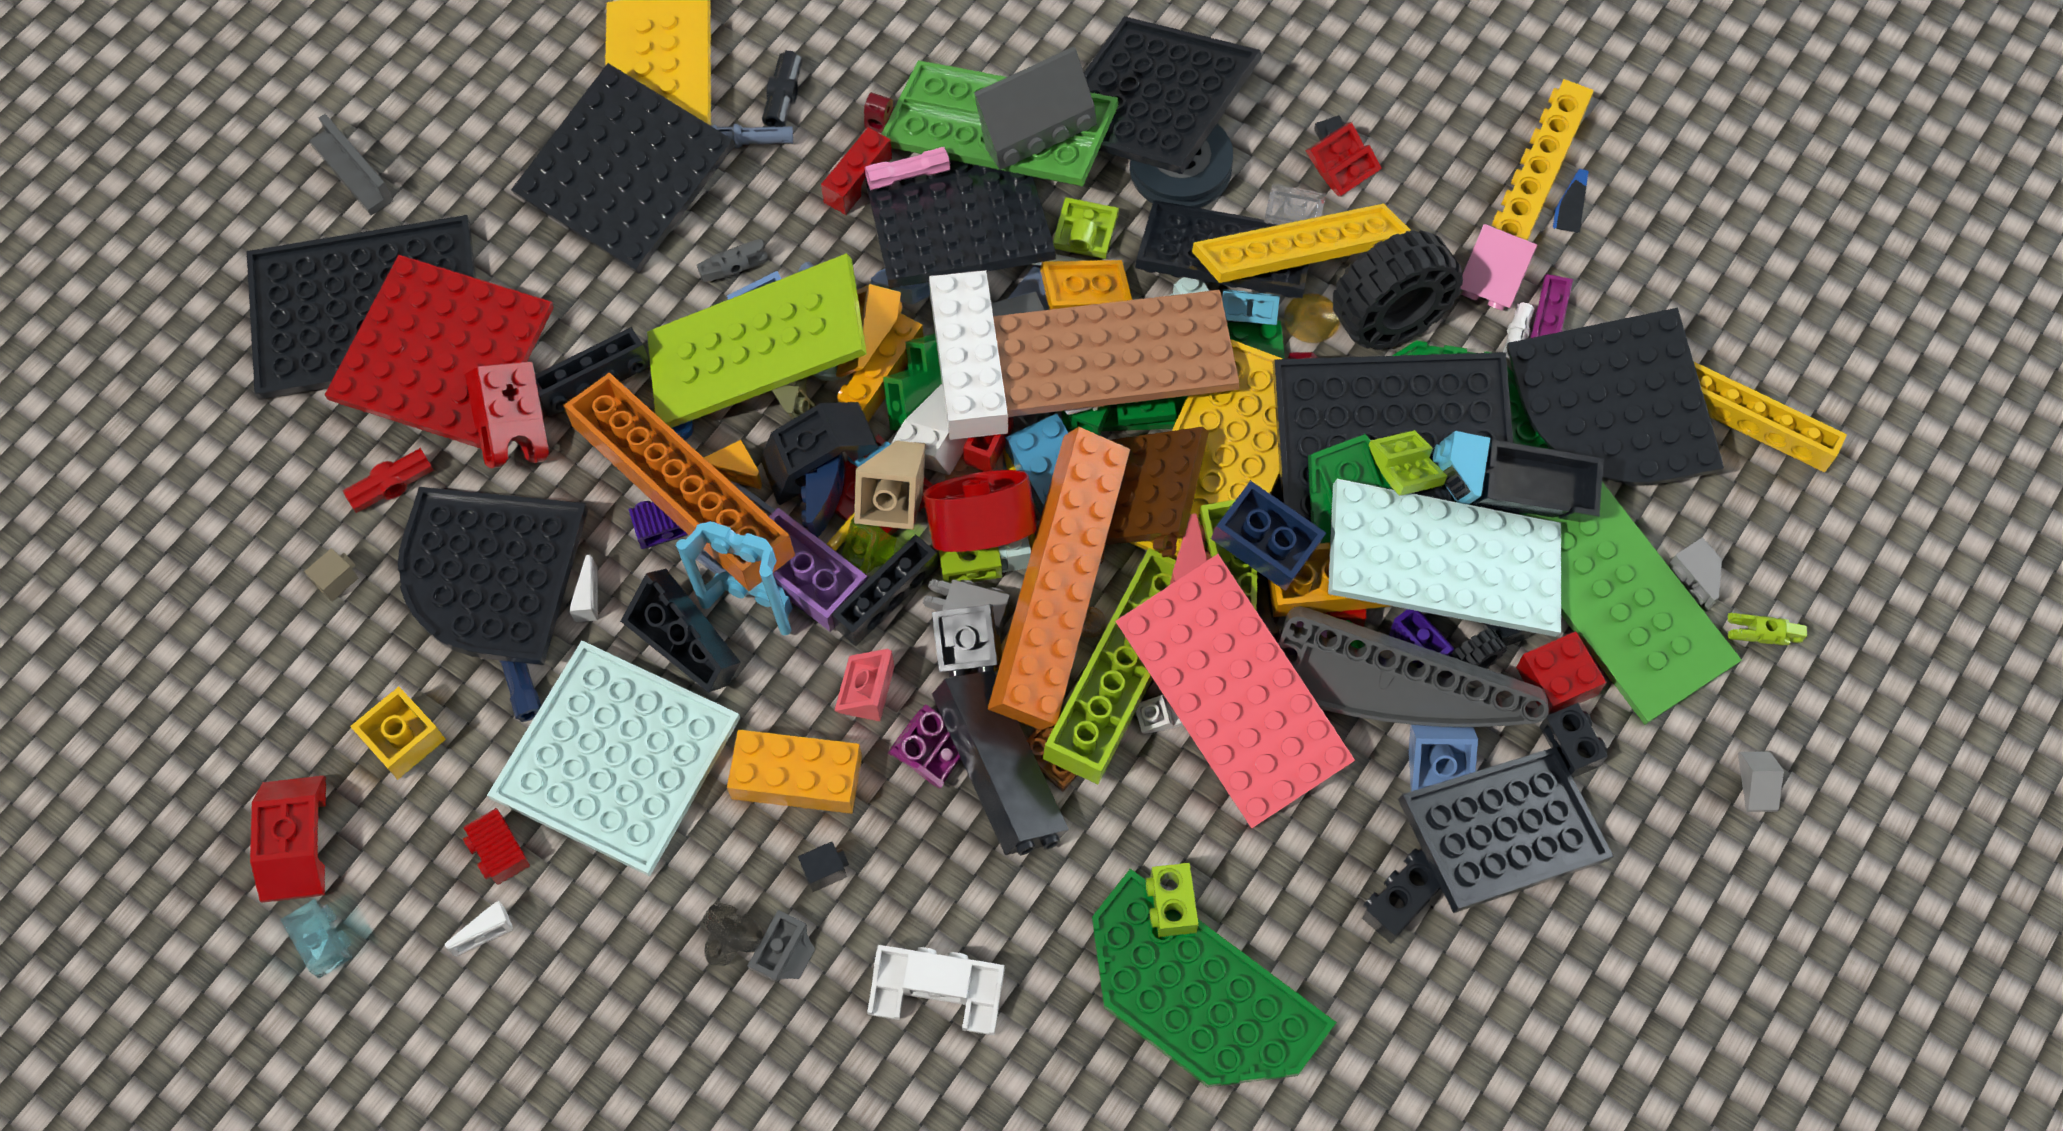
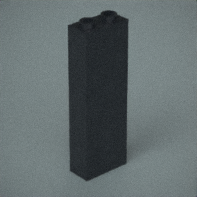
[932,670,1069,856]

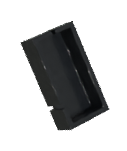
[1473,440,1604,522]

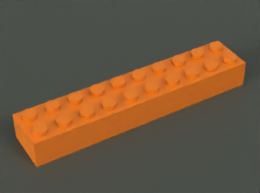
[564,372,795,591]
[988,427,1130,730]

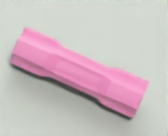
[865,147,950,190]

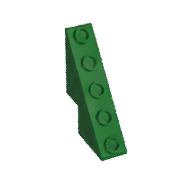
[883,333,942,431]

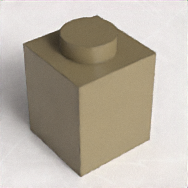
[304,548,358,602]

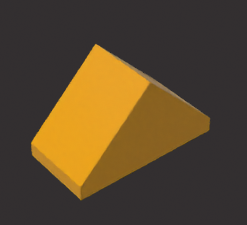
[704,440,762,489]

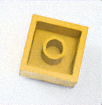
[350,686,446,780]

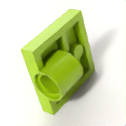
[1053,197,1119,259]

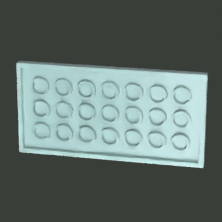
[1328,479,1561,637]

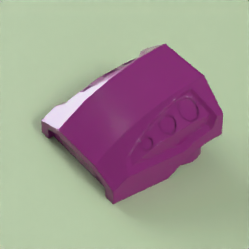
[888,704,961,789]

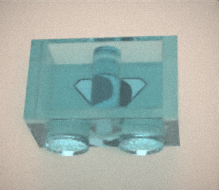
[281,899,353,979]

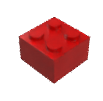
[1516,631,1607,715]

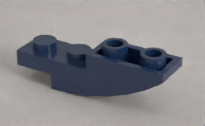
[801,453,846,538]

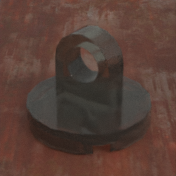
[703,903,764,966]

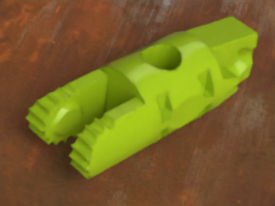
[1728,613,1807,646]

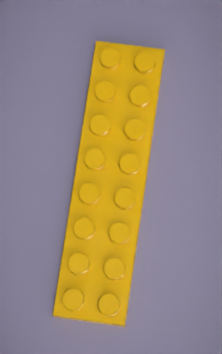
[1192,203,1411,283]

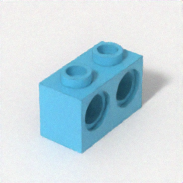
[1222,289,1280,325]

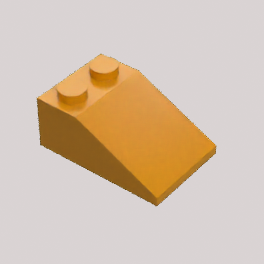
[836,284,902,377]

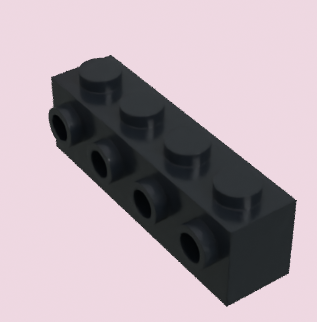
[535,327,650,417]

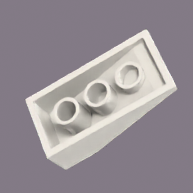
[891,384,968,475]

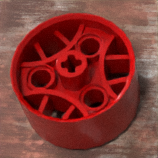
[923,470,1038,552]

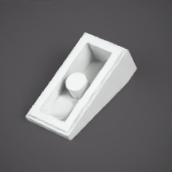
[570,555,598,622]
[445,901,513,956]

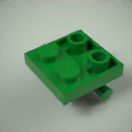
[1115,397,1176,426]

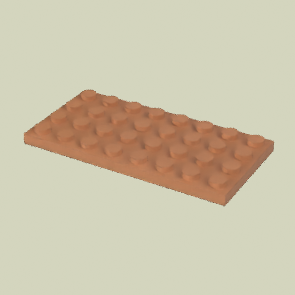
[993,290,1239,417]

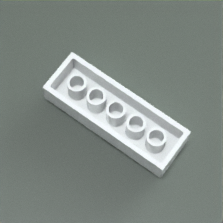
[929,270,1008,440]

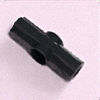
[762,50,802,127]

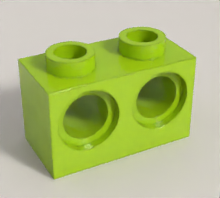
[1146,863,1199,937]

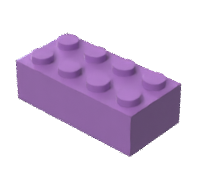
[769,508,868,632]

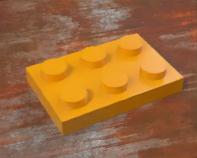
[1040,260,1132,310]

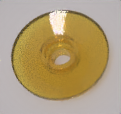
[1284,293,1340,343]

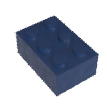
[1211,480,1326,591]

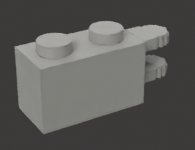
[923,579,1010,636]

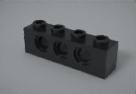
[831,534,939,647]
[1362,848,1441,944]

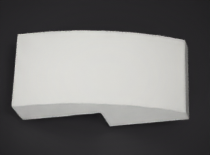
[1136,695,1183,734]

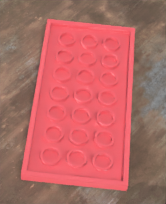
[1115,554,1355,828]

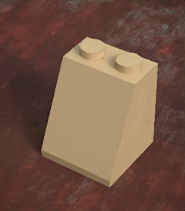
[854,441,925,530]

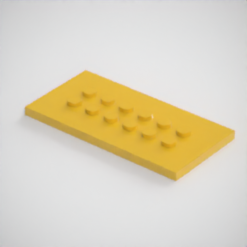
[605,0,711,126]

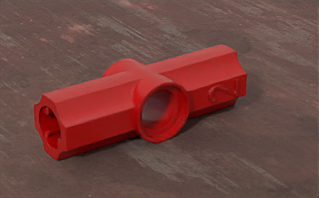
[343,448,434,513]

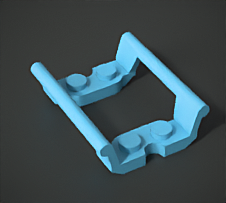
[676,521,792,636]

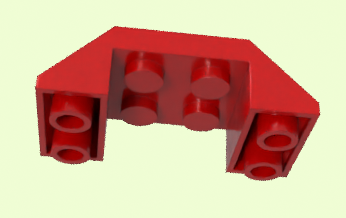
[250,775,326,903]

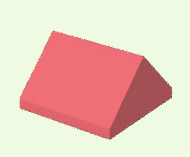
[834,648,895,722]

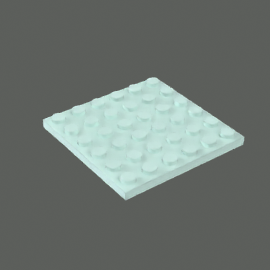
[487,641,740,876]

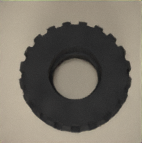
[1333,230,1463,350]

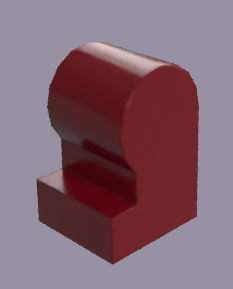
[864,92,895,133]

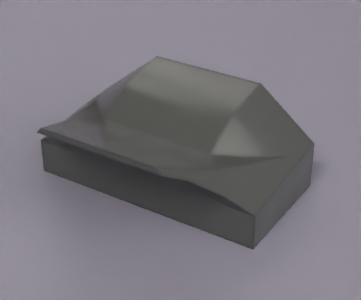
[747,910,815,982]

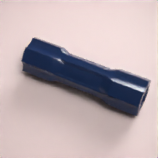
[499,660,541,722]

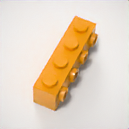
[837,314,924,422]

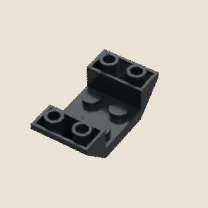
[760,402,879,505]

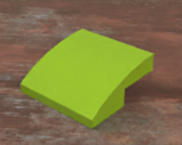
[1369,430,1447,496]

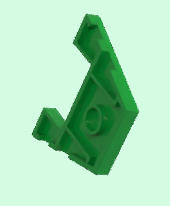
[1308,434,1393,544]

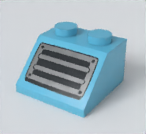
[1433,431,1490,505]

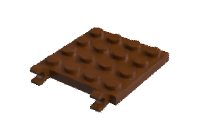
[1100,426,1209,564]

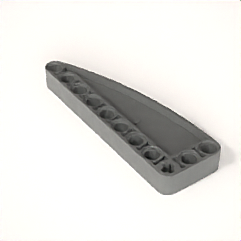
[1277,606,1549,727]

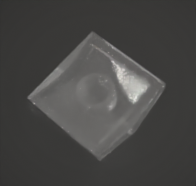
[1264,183,1326,225]

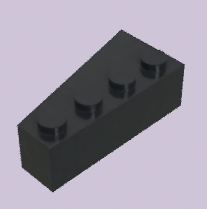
[620,568,741,693]

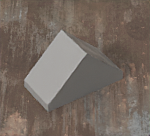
[1738,752,1784,812]

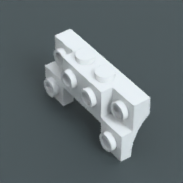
[867,945,1005,1035]

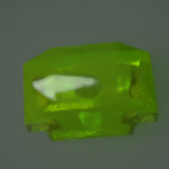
[842,517,897,575]

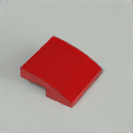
[1306,122,1382,197]

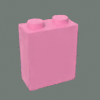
[1461,224,1537,311]

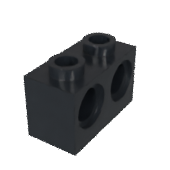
[1539,703,1608,778]

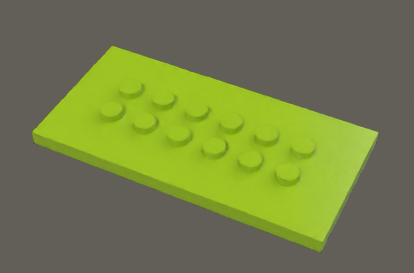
[647,253,867,428]

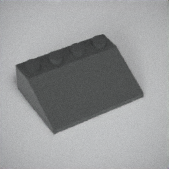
[974,47,1097,170]

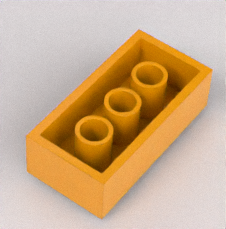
[1267,543,1391,617]
[727,730,862,814]

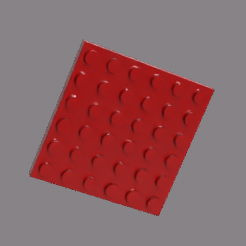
[325,255,554,449]

